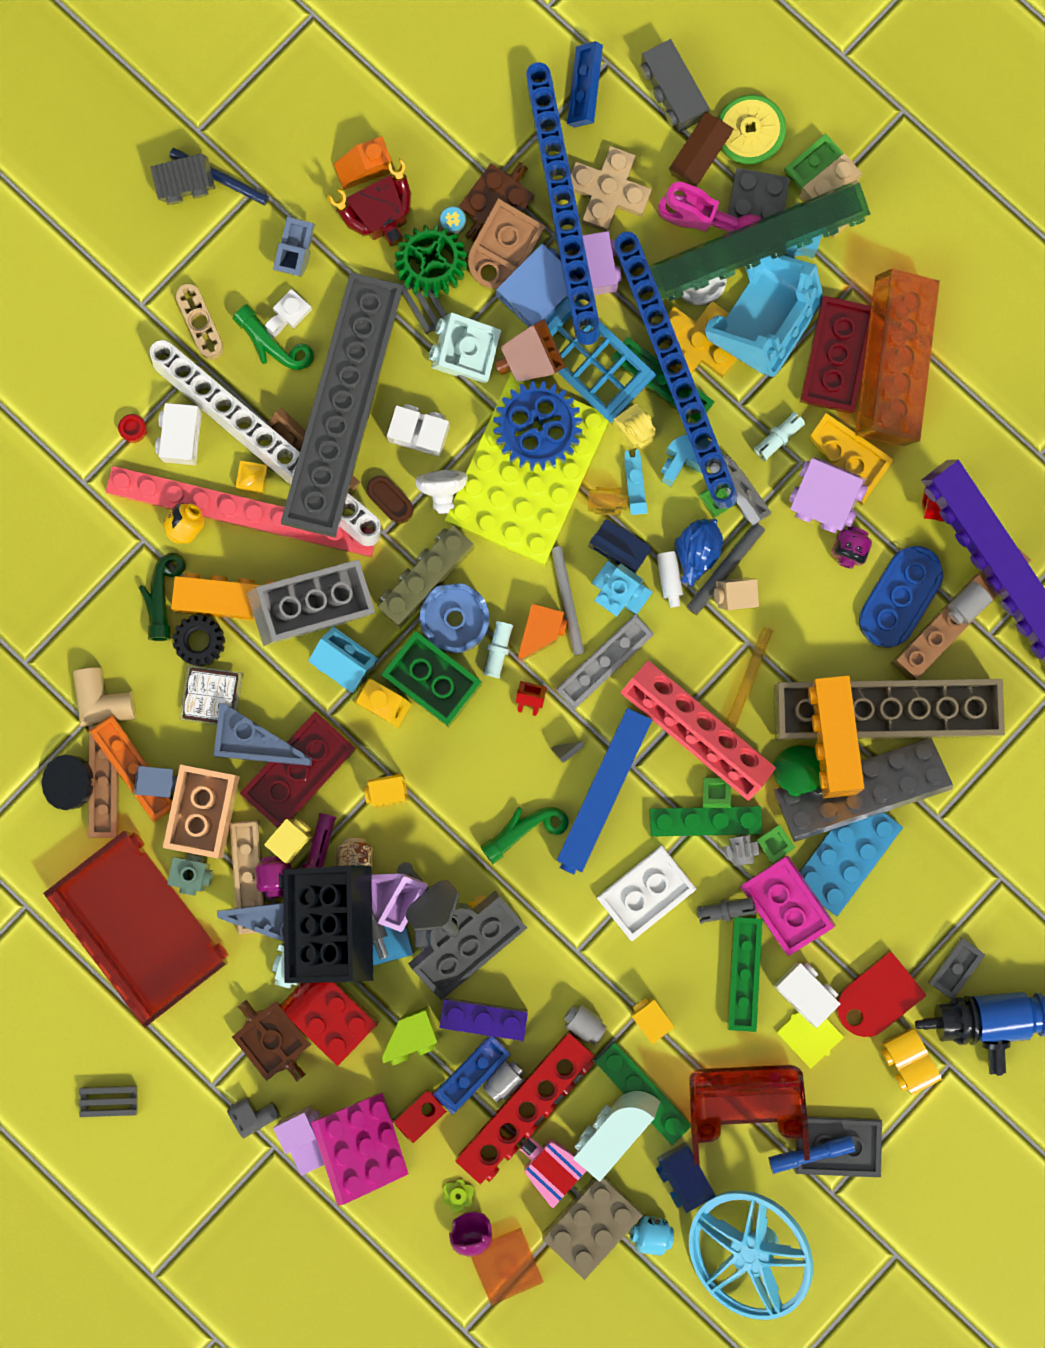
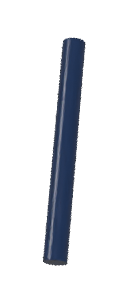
[169,148,269,206]

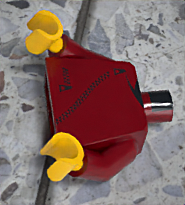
[327,158,412,246]

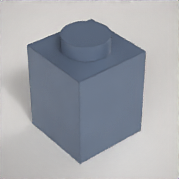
[134,766,177,798]

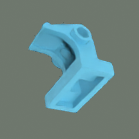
[592,561,653,617]

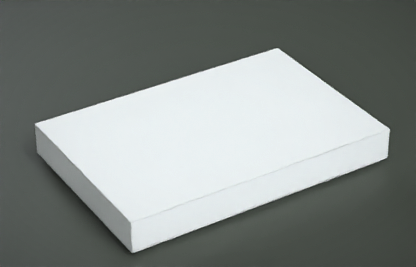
[596,845,696,942]

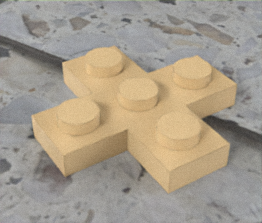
[571,146,652,232]

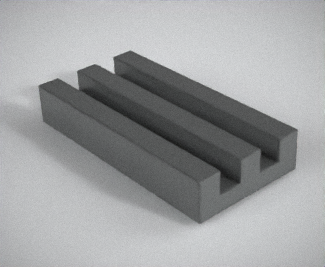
[402,284,447,335]
[79,1086,138,1117]

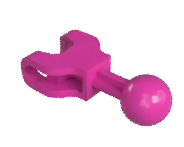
[658,182,768,250]

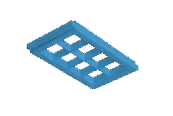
[546,296,656,424]

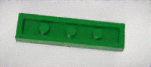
[611,336,715,423]
[649,806,762,837]
[727,917,763,1032]
[594,1042,692,1145]

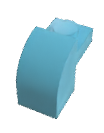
[661,435,711,487]

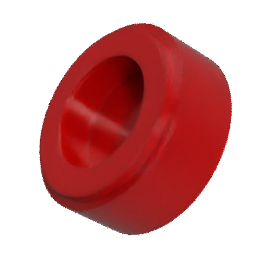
[118,414,147,443]

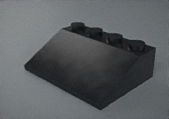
[283,865,374,983]

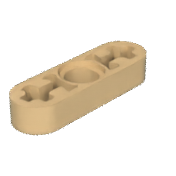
[176,284,224,360]

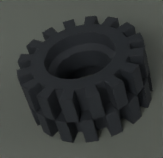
[172,615,225,666]

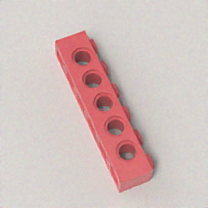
[620,660,776,801]

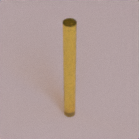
[725,627,773,732]

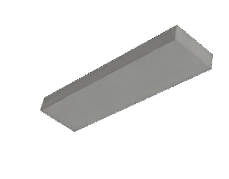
[555,614,654,710]

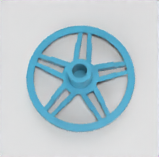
[689,1190,813,1320]

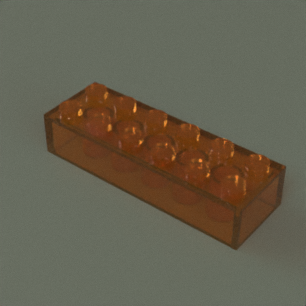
[855,268,940,446]

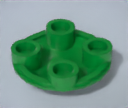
[773,745,820,797]

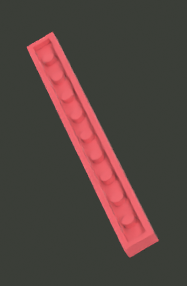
[106,466,375,558]

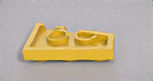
[809,413,894,506]

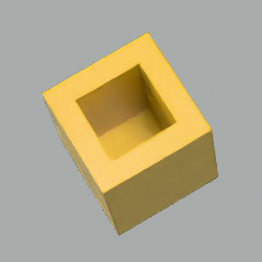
[630,997,675,1044]

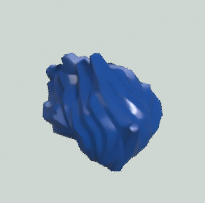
[674,518,723,586]

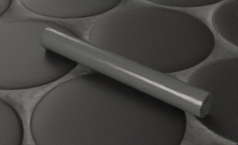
[686,523,765,615]

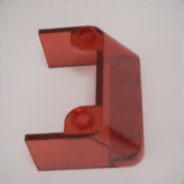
[689,1065,810,1165]

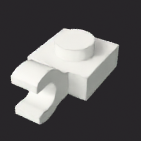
[265,289,312,337]

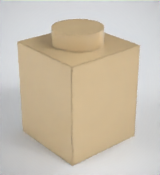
[714,577,759,610]

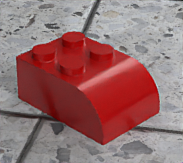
[280,982,379,1067]

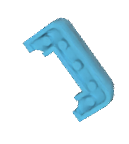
[705,248,823,377]

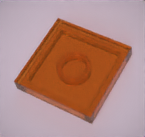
[471,1228,544,1306]

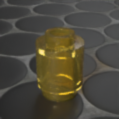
[588,487,627,516]

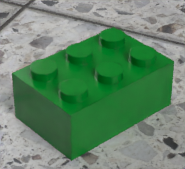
[381,631,482,728]

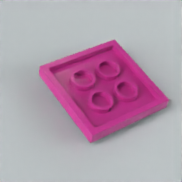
[311,1093,409,1206]

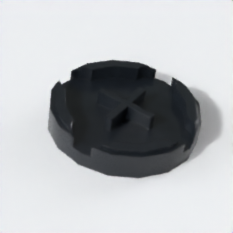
[42,754,94,810]

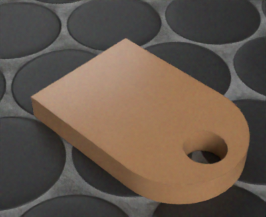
[467,198,546,289]

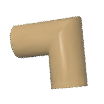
[73,668,137,727]

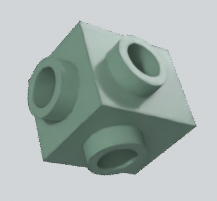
[167,854,213,896]

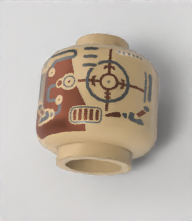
[336,838,373,871]

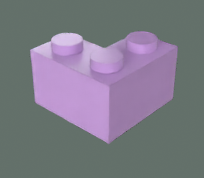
[273,1105,324,1176]

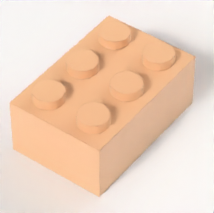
[163,765,240,858]

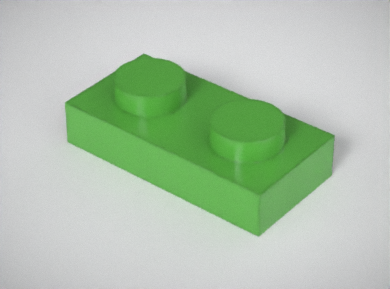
[784,134,844,191]

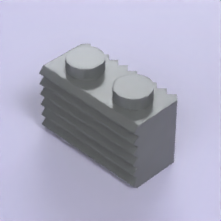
[150,154,215,205]

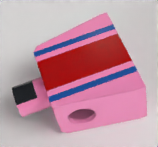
[519,1136,587,1208]

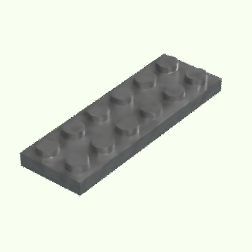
[774,738,953,842]

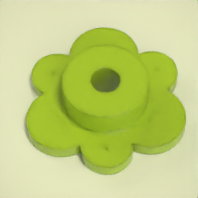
[443,1179,475,1212]

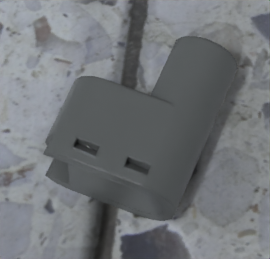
[227,1096,281,1139]

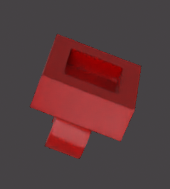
[515,681,547,716]

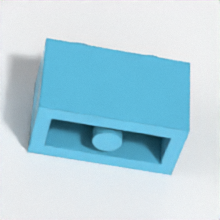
[308,626,378,693]

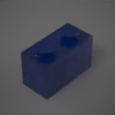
[656,1142,716,1213]

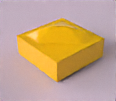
[235,461,268,494]

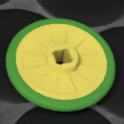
[718,95,786,164]

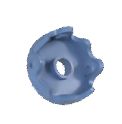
[420,583,489,653]

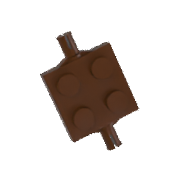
[459,162,534,242]
[232,999,311,1082]

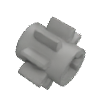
[724,835,760,866]

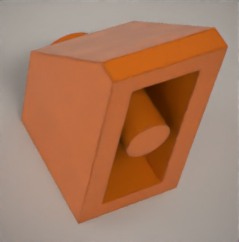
[334,136,393,190]

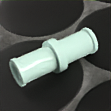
[754,412,805,461]
[483,621,514,679]

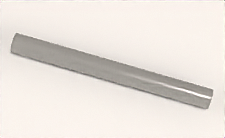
[551,546,584,655]

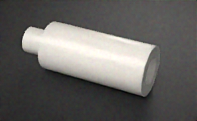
[656,551,683,608]

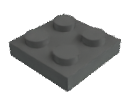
[728,168,790,233]

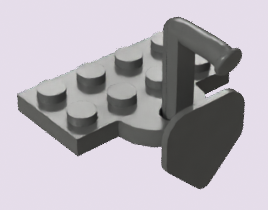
[397,862,527,1000]

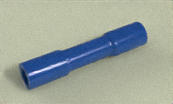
[768,1135,855,1174]

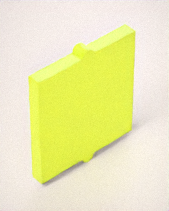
[776,1012,844,1069]

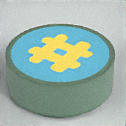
[439,206,466,235]

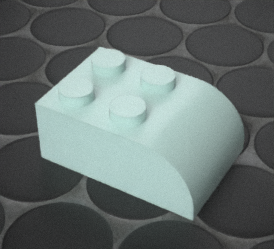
[573,1091,660,1182]

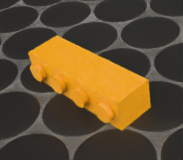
[171,573,274,621]

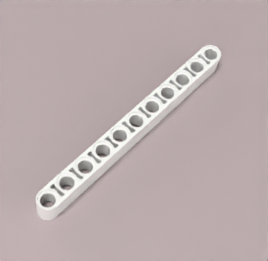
[150,340,381,546]

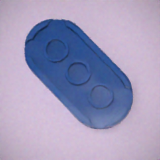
[859,546,943,648]

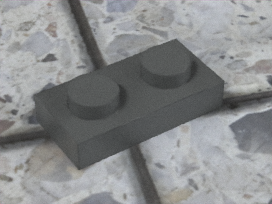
[928,937,985,1000]

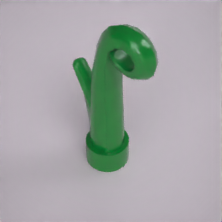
[232,304,314,370]
[480,807,568,864]

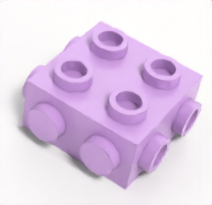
[789,457,868,533]

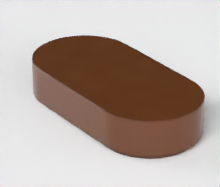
[367,476,414,524]

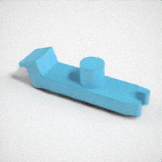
[624,449,647,515]

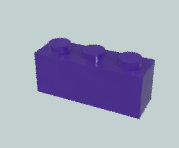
[440,997,528,1041]

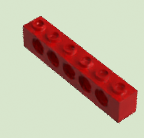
[455,1031,594,1185]

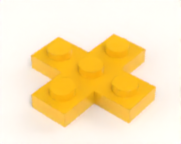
[668,301,737,378]

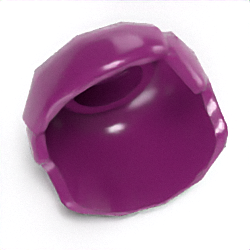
[449,1212,492,1257]

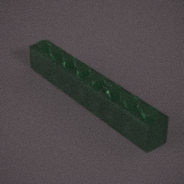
[649,180,871,301]

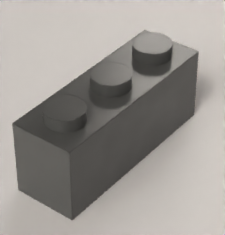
[639,39,710,133]

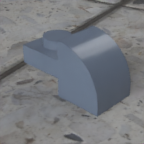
[273,217,315,277]

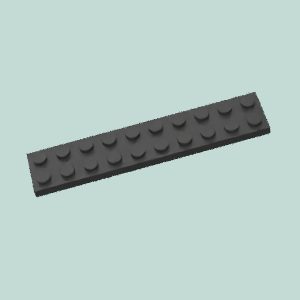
[281,272,403,538]

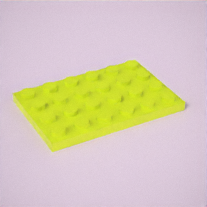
[445,372,609,566]

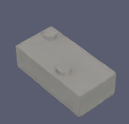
[247,560,375,646]

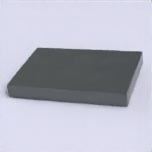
[795,1115,882,1177]

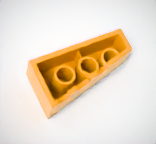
[808,676,864,798]

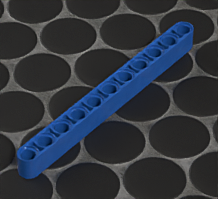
[526,62,600,345]
[615,232,738,509]

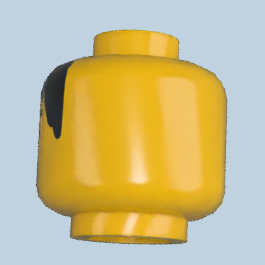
[163,503,205,544]

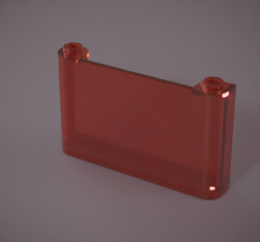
[43,831,229,1028]

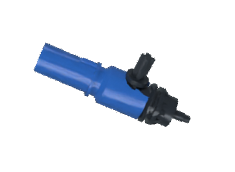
[915,992,1045,1076]

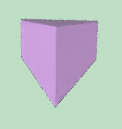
[372,874,428,932]

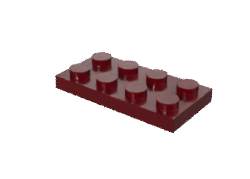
[799,295,877,414]
[240,711,357,829]

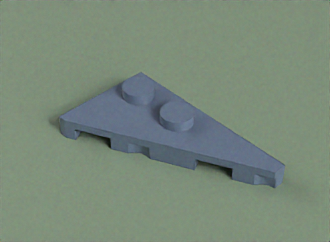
[214,703,312,766]
[217,902,284,941]

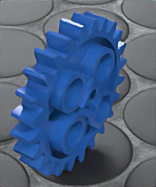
[493,381,583,471]

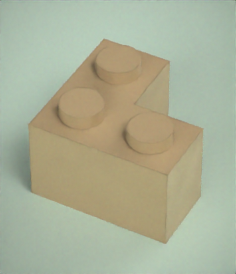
[799,153,862,238]

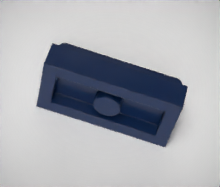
[588,519,651,574]

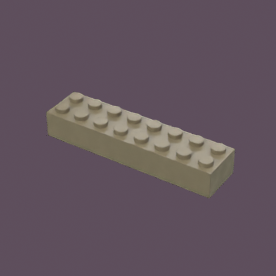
[774,679,1005,740]

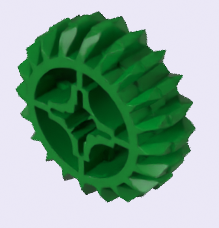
[394,224,468,298]

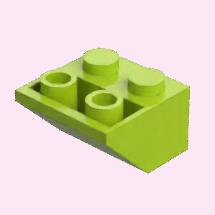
[382,1006,440,1066]

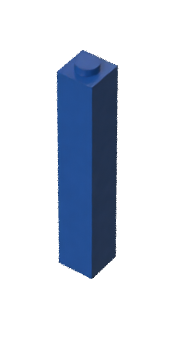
[557,708,652,875]

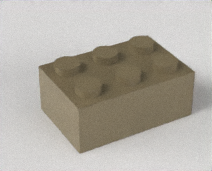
[542,1176,643,1280]

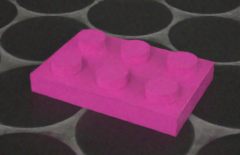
[740,855,836,956]

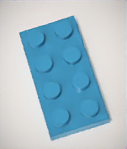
[799,812,903,916]

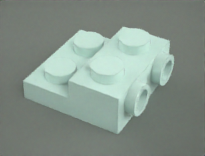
[429,312,501,383]

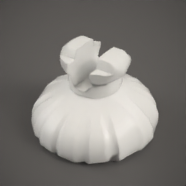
[415,470,467,514]

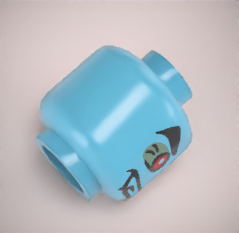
[630,1216,674,1256]

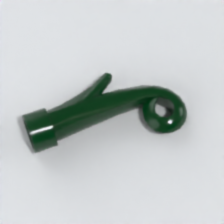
[139,553,186,641]

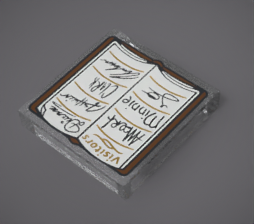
[179,665,244,725]

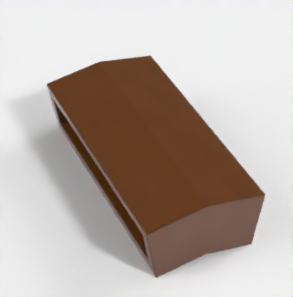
[669,112,734,187]

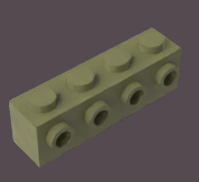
[378,525,474,629]

